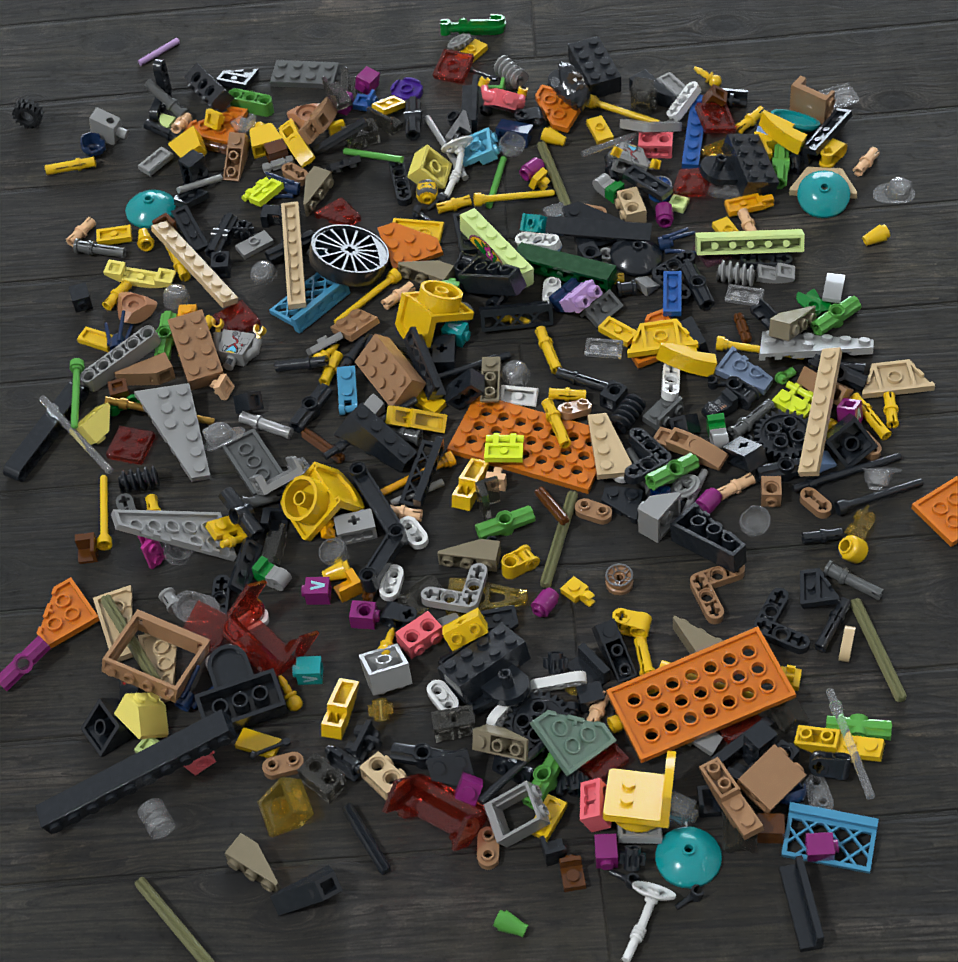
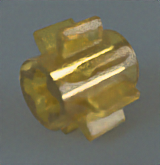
[368,698,393,721]

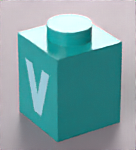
[441,321,471,347]
[292,656,324,685]

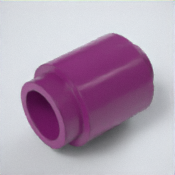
[519,157,545,181]
[655,202,674,228]
[695,488,722,514]
[531,587,559,617]

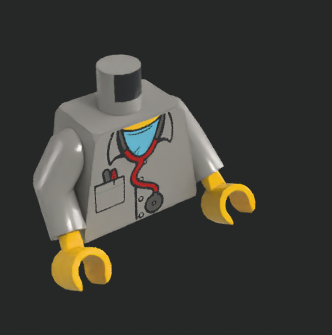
[608,140,662,173]
[211,318,267,371]

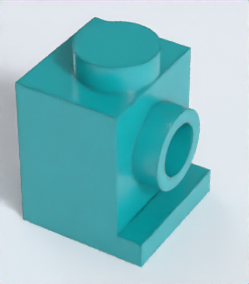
[520,213,547,234]

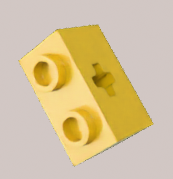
[442,608,488,651]

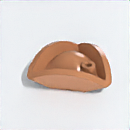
[287,103,319,129]
[118,292,157,324]

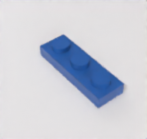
[663,271,682,316]

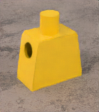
[249,122,282,159]
[168,126,207,158]

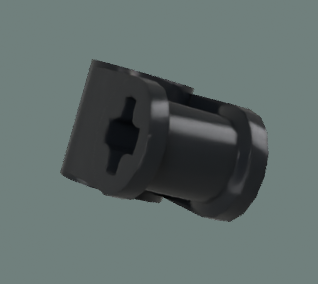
[514,107,547,129]
[454,251,479,283]
[725,376,761,410]
[379,601,417,629]
[809,750,852,780]

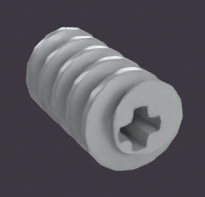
[494,55,529,89]
[716,260,755,287]

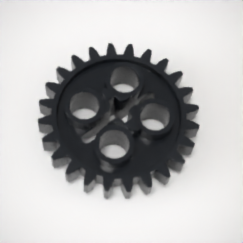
[754,409,808,462]
[505,691,571,757]

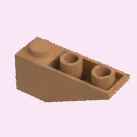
[223,132,250,182]
[114,352,176,386]
[796,366,854,406]

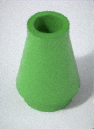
[493,910,528,937]

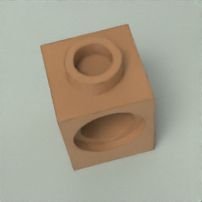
[761,476,782,507]

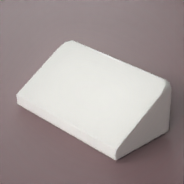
[500,385,539,407]

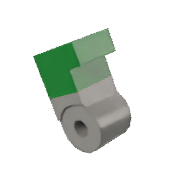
[592,173,625,204]
[706,413,729,449]
[252,556,292,591]

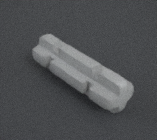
[262,155,295,173]

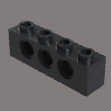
[184,63,234,113]

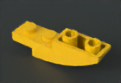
[278,118,315,168]
[794,725,885,764]

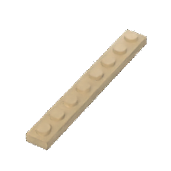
[281,202,307,310]
[151,221,238,308]
[798,347,842,477]

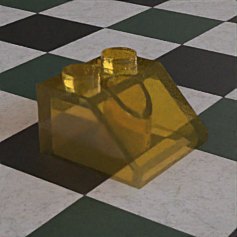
[257,777,314,837]

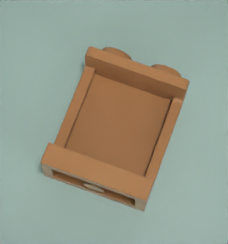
[790,76,836,125]
[737,744,806,813]

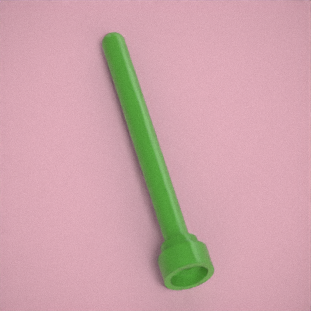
[70,358,85,429]

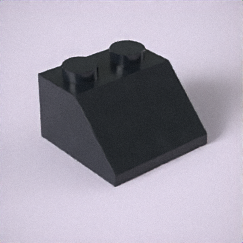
[825,413,878,468]
[80,698,133,757]

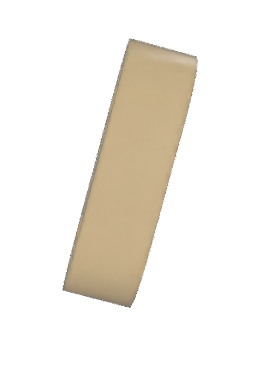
[839,625,856,662]

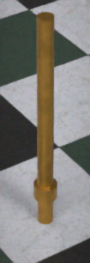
[105,396,215,426]

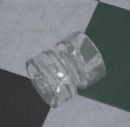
[137,798,175,840]

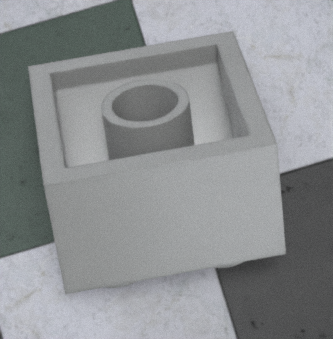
[637,492,681,543]
[359,643,413,696]

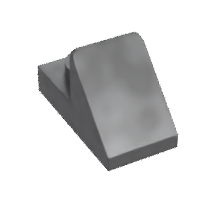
[445,110,472,143]

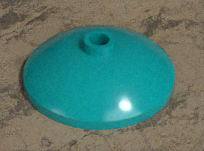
[771,109,820,134]
[797,170,850,218]
[125,190,176,228]
[655,827,722,889]

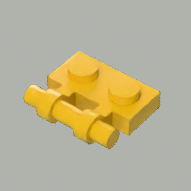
[205,515,248,548]

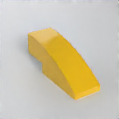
[759,110,807,155]
[656,342,717,377]
[385,406,447,433]
[452,458,489,511]
[321,678,359,740]

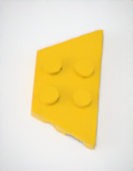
[627,319,699,358]

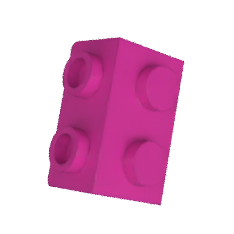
[137,535,166,569]

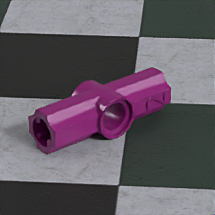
[0,635,51,691]

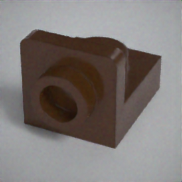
[559,855,586,892]

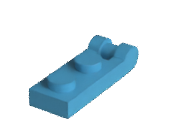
[337,365,358,415]

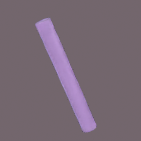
[138,38,180,66]

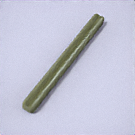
[537,141,571,207]
[540,491,578,588]
[101,594,161,679]
[851,598,907,702]
[135,877,215,962]

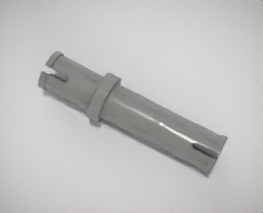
[239,411,294,439]

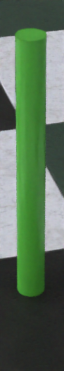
[343,148,404,163]
[486,156,507,209]

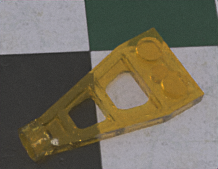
[446,578,528,616]

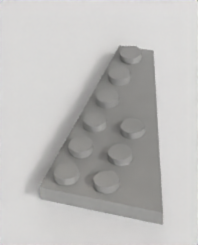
[759,330,874,361]
[134,383,210,482]
[111,509,237,561]

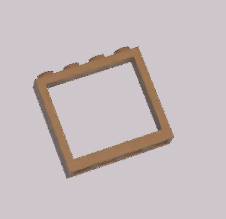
[102,609,210,703]

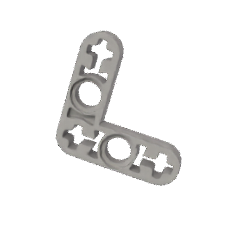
[620,119,682,132]
[421,563,488,613]

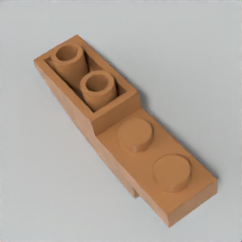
[298,97,337,145]
[653,426,728,470]
[699,757,764,840]

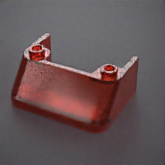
[220,580,320,677]
[382,774,488,851]

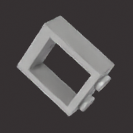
[484,780,551,847]

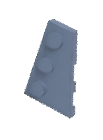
[714,346,773,395]

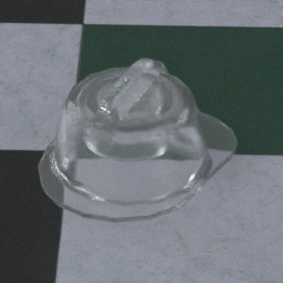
[873,177,915,203]
[202,422,246,451]
[861,467,902,490]
[172,590,220,626]

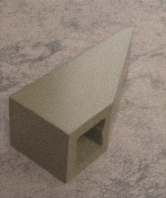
[303,166,334,217]
[398,260,455,284]
[769,306,816,341]
[480,357,502,403]
[437,539,501,572]
[673,615,723,672]
[472,724,528,761]
[225,833,280,892]

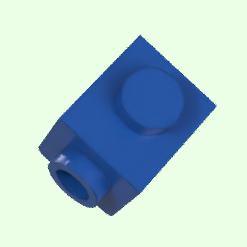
[352,89,378,112]

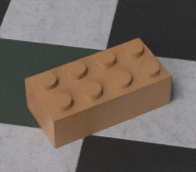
[168,309,224,391]
[355,334,427,406]

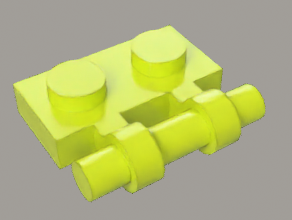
[242,177,284,207]
[772,381,813,419]
[484,433,524,463]

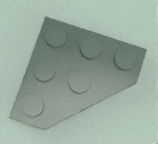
[530,710,617,776]

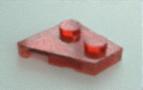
[314,197,361,225]

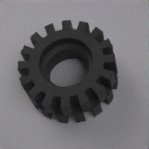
[12,98,44,129]

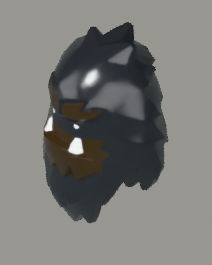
[549,61,591,112]

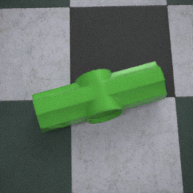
[772,144,790,189]
[810,296,861,336]
[154,311,177,360]
[645,453,699,491]
[475,505,535,539]
[826,714,892,740]
[522,752,562,810]

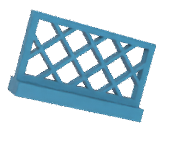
[269,272,350,334]
[781,802,879,874]

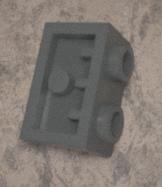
[580,289,624,328]
[642,397,684,431]

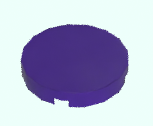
[391,77,423,101]

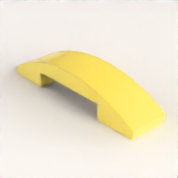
[104,260,176,288]

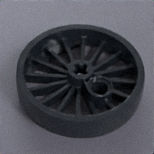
[308,224,389,287]

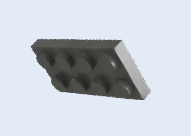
[270,60,339,89]
[221,428,288,496]

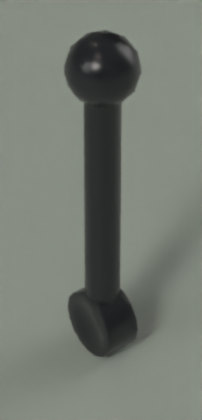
[468,66,498,82]
[249,737,291,759]

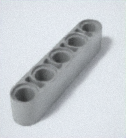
[80,325,161,392]

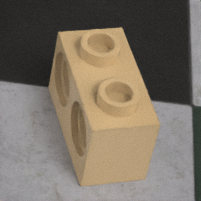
[614,187,647,223]
[359,751,408,804]

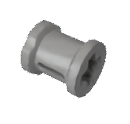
[158,587,183,614]

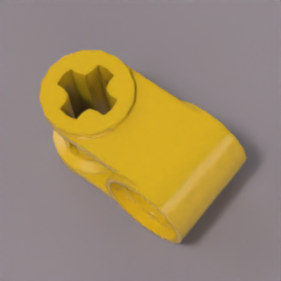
[819,138,848,168]
[501,545,540,579]
[612,608,652,638]

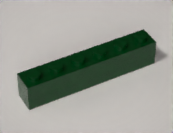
[516,242,618,292]

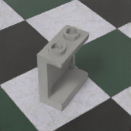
[249,456,304,495]

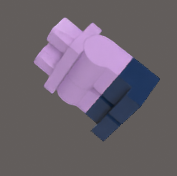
[548,278,603,313]

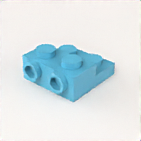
[463,127,500,167]

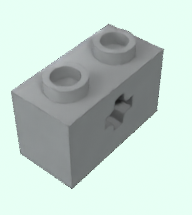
[333,509,377,546]

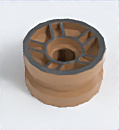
[605,563,633,595]

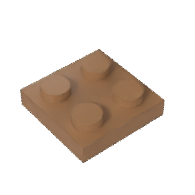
[330,308,380,342]

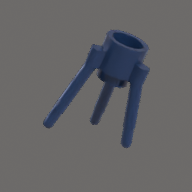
[265,172,301,199]
[658,227,696,254]
[104,310,134,350]
[175,665,214,712]

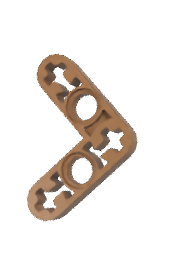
[690,565,745,624]

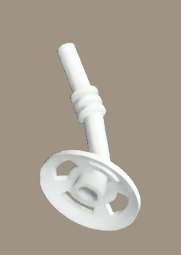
[441,136,473,198]
[622,881,676,962]

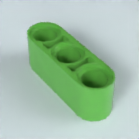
[229,89,274,117]

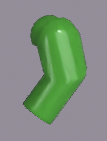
[774,367,796,385]

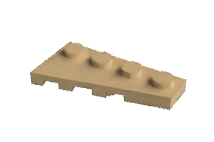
[588,413,636,480]
[93,585,133,662]
[138,625,177,703]

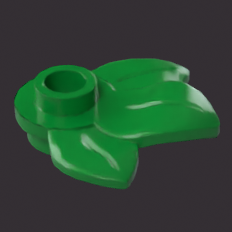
[796,289,832,317]

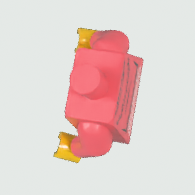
[478,76,528,113]

